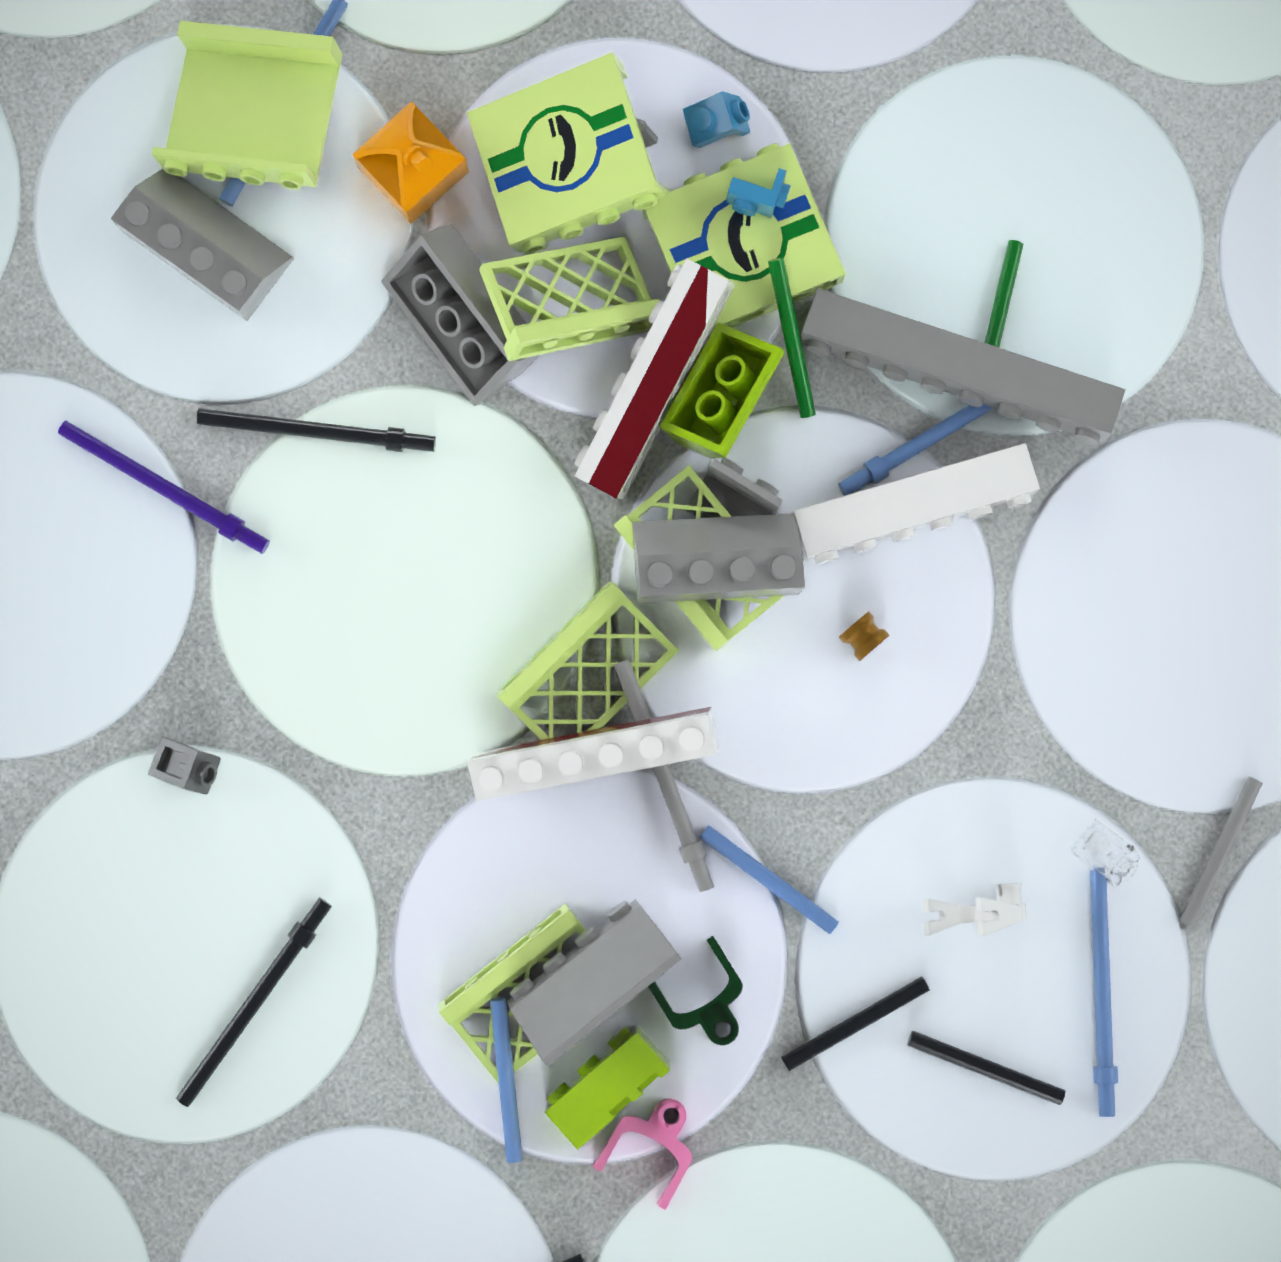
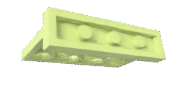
[479,236,659,361]
[613,465,785,651]
[495,582,679,740]
[438,903,586,1083]

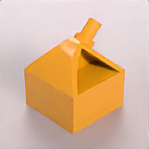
[352,101,469,224]

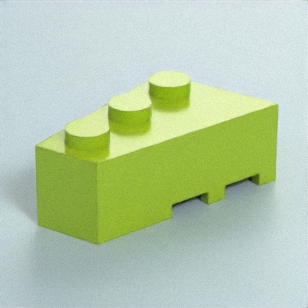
[544,1026,670,1150]

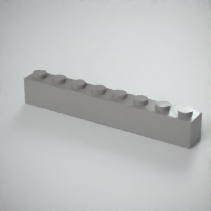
[801,288,1126,445]

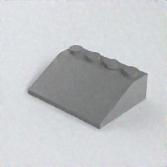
[507,899,682,1067]

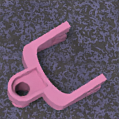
[593,1099,692,1210]

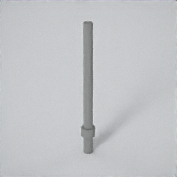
[614,659,715,892]

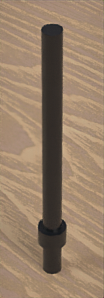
[197,408,436,452]
[176,897,332,1107]

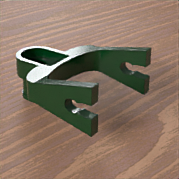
[648,936,743,1046]

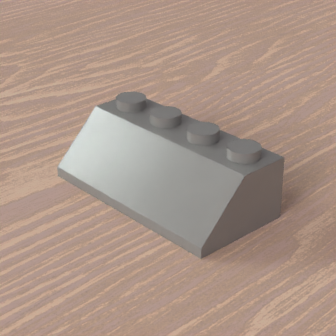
[110,168,294,321]
[381,223,540,406]
[632,513,805,604]

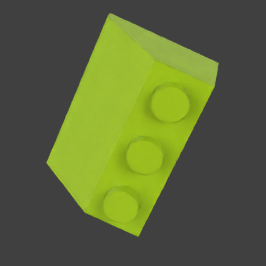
[659,322,785,459]

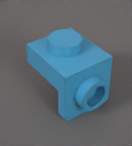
[682,91,750,148]
[726,168,791,218]

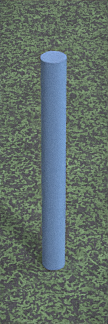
[699,825,839,935]
[490,998,523,1163]

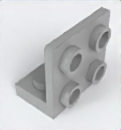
[686,458,783,518]

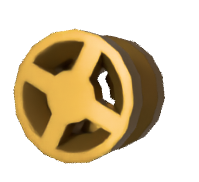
[839,611,890,661]

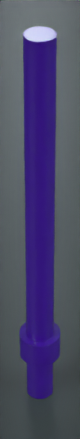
[58,420,270,554]

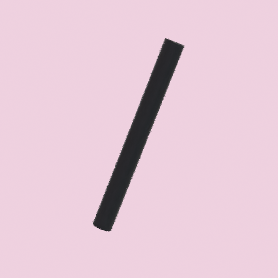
[781,976,930,1071]
[907,1030,1066,1105]

